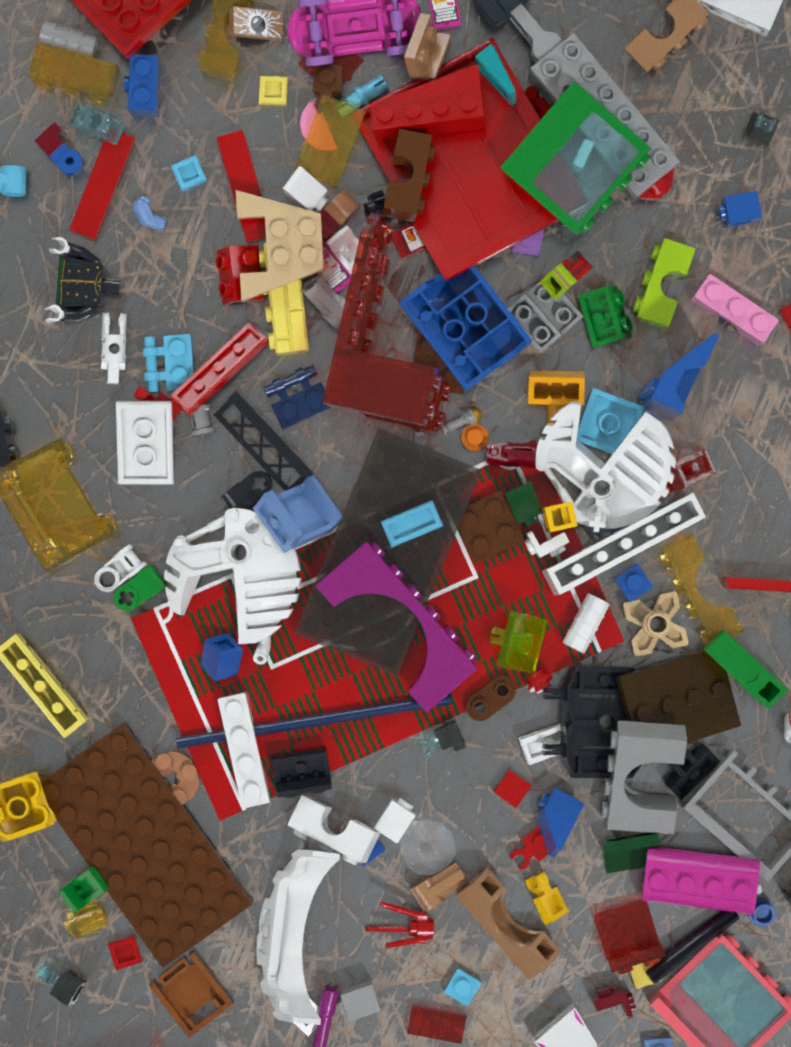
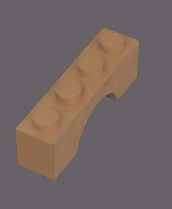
[455,868,561,980]

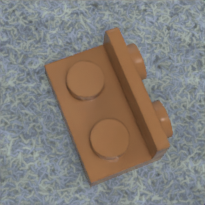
[404,13,451,81]

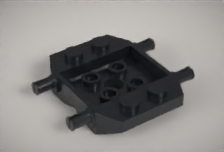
[542,666,642,778]

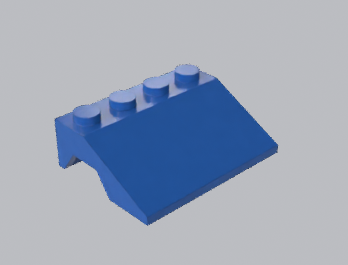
[398,266,532,392]
[638,333,719,421]

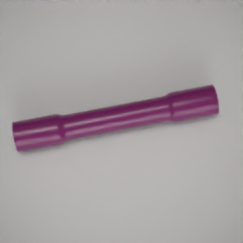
[312,987,339,1047]

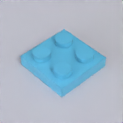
[577,388,645,455]

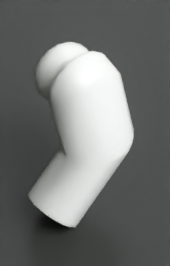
[253,636,271,664]

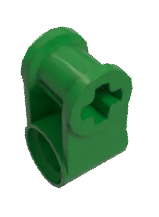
[113,564,167,611]

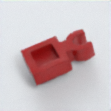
[509,825,548,871]

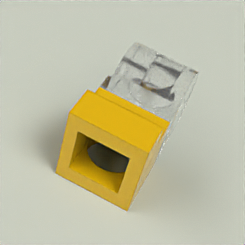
[542,501,578,532]

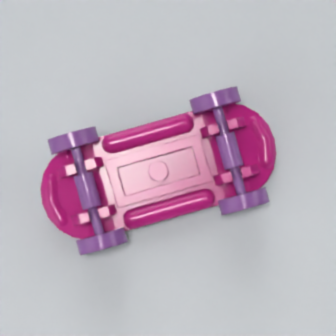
[287,0,422,66]

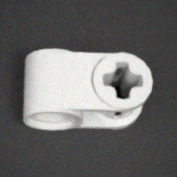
[94,544,148,593]

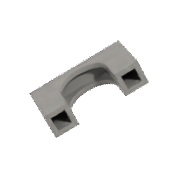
[601,721,687,834]

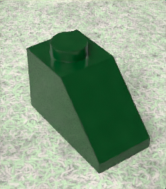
[503,481,543,527]

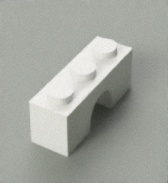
[287,795,380,865]

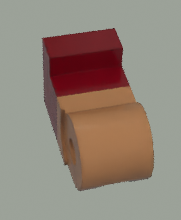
[320,190,361,244]

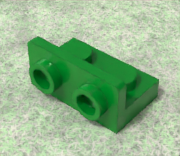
[578,285,632,348]

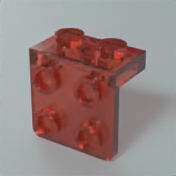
[594,899,665,974]

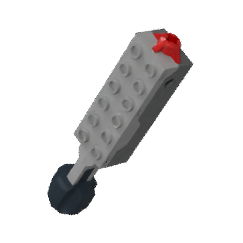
[473,0,680,204]

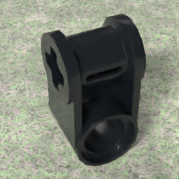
[220,471,272,510]

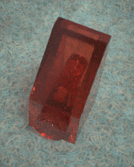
[661,448,717,497]

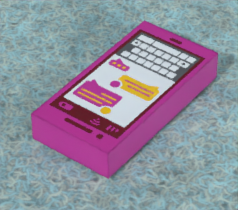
[429,0,461,31]
[314,239,354,294]

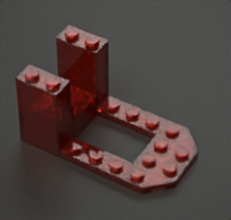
[322,212,452,434]

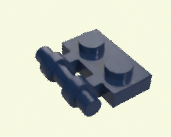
[263,365,333,430]

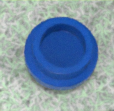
[748,899,776,927]

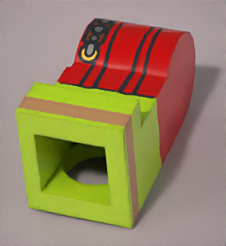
[540,251,593,301]

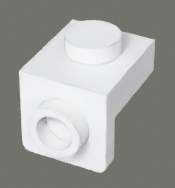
[326,226,373,276]
[524,531,569,558]

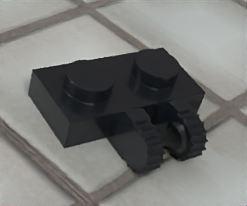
[664,743,720,801]

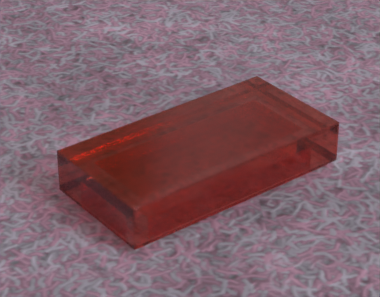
[407,1005,467,1044]

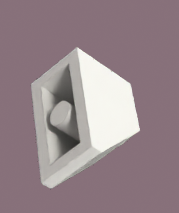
[283,166,329,213]

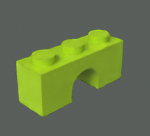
[633,238,696,330]

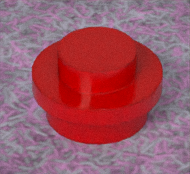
[526,669,553,694]

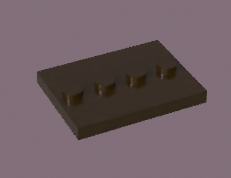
[616,650,741,743]

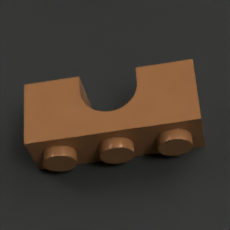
[625,0,709,72]

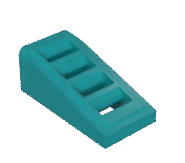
[475,44,517,106]

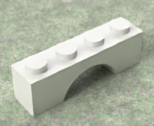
[218,691,271,809]

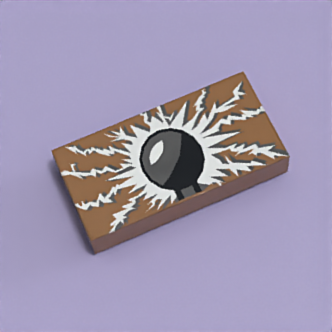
[229,6,283,41]

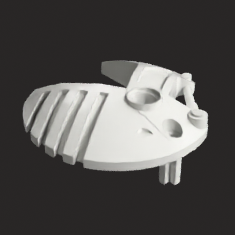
[535,401,676,532]
[164,508,301,644]

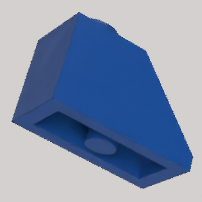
[536,787,584,858]

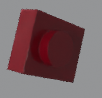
[591,986,636,1019]

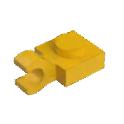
[525,872,569,925]

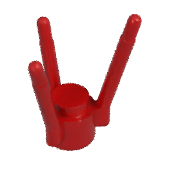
[365,902,434,948]

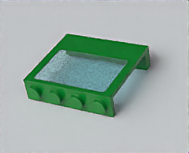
[500,81,652,235]

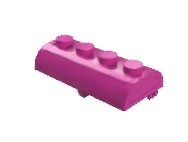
[642,846,760,915]

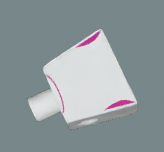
[533,1003,598,1047]

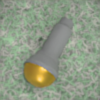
[441,406,482,433]

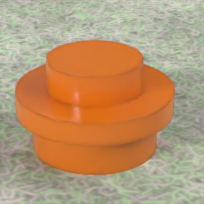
[461,424,489,451]

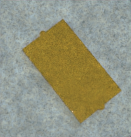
[295,94,366,187]

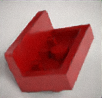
[216,245,265,305]

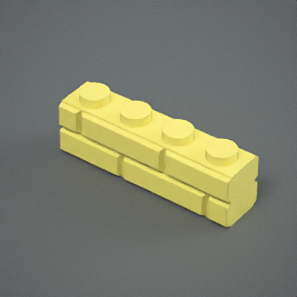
[259,243,310,356]
[0,633,89,738]

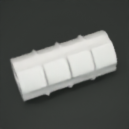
[562,593,610,654]

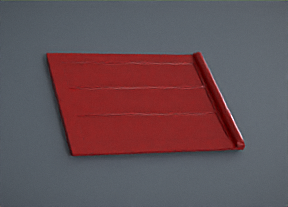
[351,38,589,280]

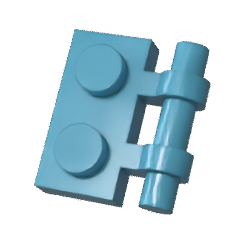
[142,334,194,393]

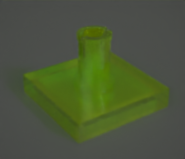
[490,611,548,674]

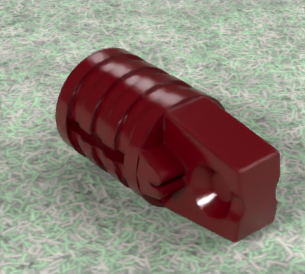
[486,442,536,468]

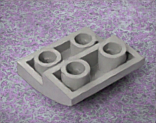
[508,278,584,353]

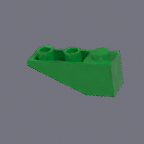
[704,629,788,709]

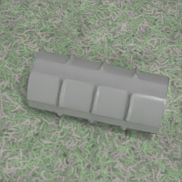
[39,21,99,60]

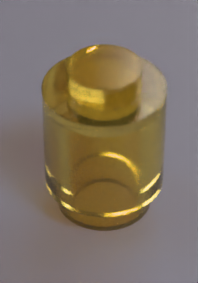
[64,904,108,940]

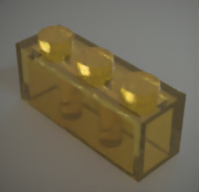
[28,44,120,103]

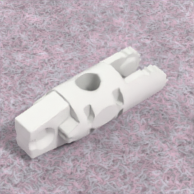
[100,313,127,384]

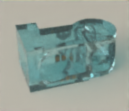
[69,105,126,145]

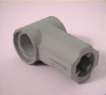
[302,275,356,331]

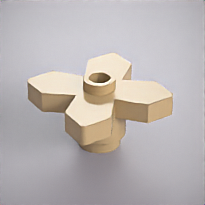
[622,591,689,657]

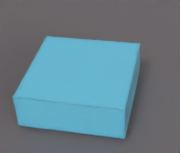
[170,155,207,192]

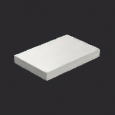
[116,401,174,484]

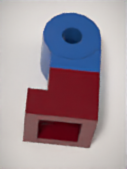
[34,122,84,176]

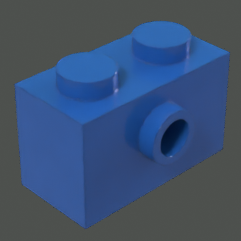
[124,54,161,117]

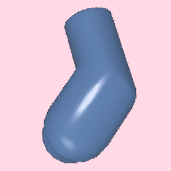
[133,195,167,232]

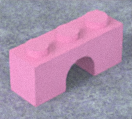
[690,274,779,346]

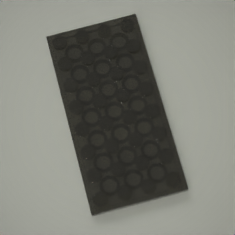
[294,428,482,676]

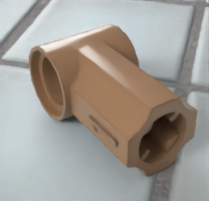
[410,862,469,912]

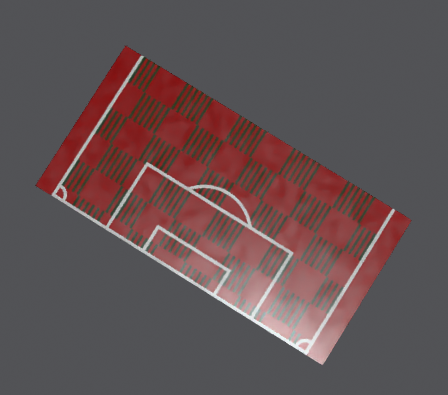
[131,439,624,821]

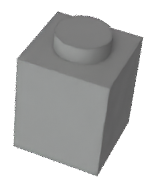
[337,980,381,1022]

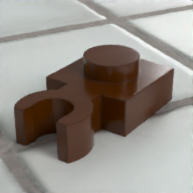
[313,65,344,114]

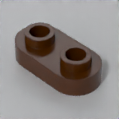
[466,676,516,721]

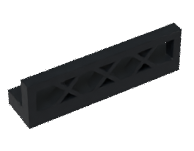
[214,391,313,491]

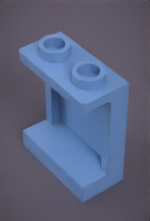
[253,474,343,553]

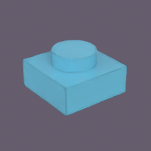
[444,967,482,1007]

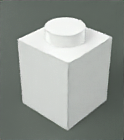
[374,798,416,843]

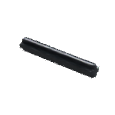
[646,911,739,984]

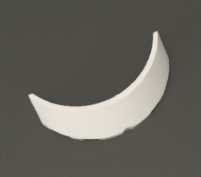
[256,849,340,1025]

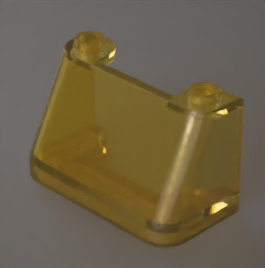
[0,438,117,573]

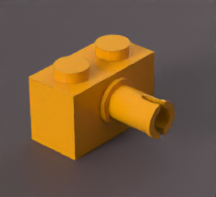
[528,370,585,424]

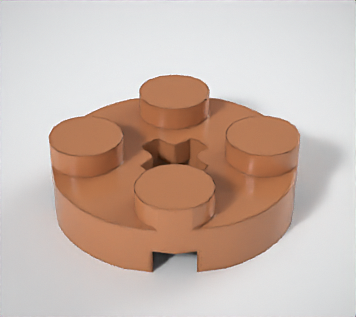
[152,751,200,805]

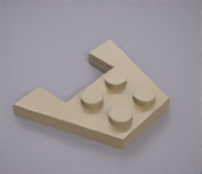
[236,190,324,302]

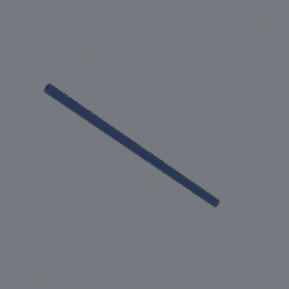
[176,693,452,749]

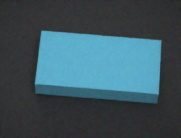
[381,500,443,548]

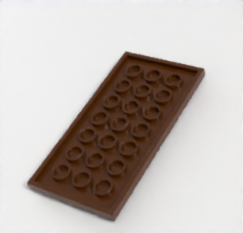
[41,723,253,969]

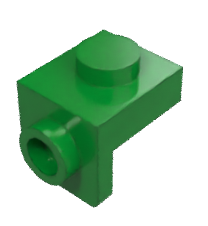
[59,865,109,913]

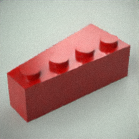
[370,64,486,142]

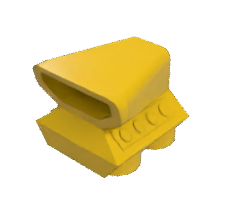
[0,771,57,842]

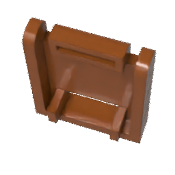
[149,950,234,1038]

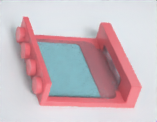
[648,934,791,1047]

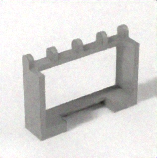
[680,749,791,882]

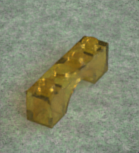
[197,0,255,84]
[659,533,744,644]

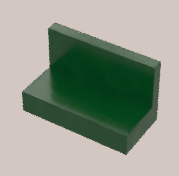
[601,832,660,874]

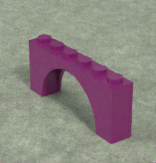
[316,540,478,713]

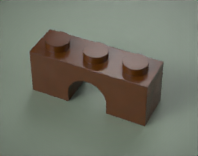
[382,129,435,223]

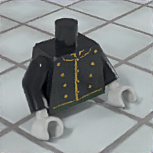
[44,237,121,324]

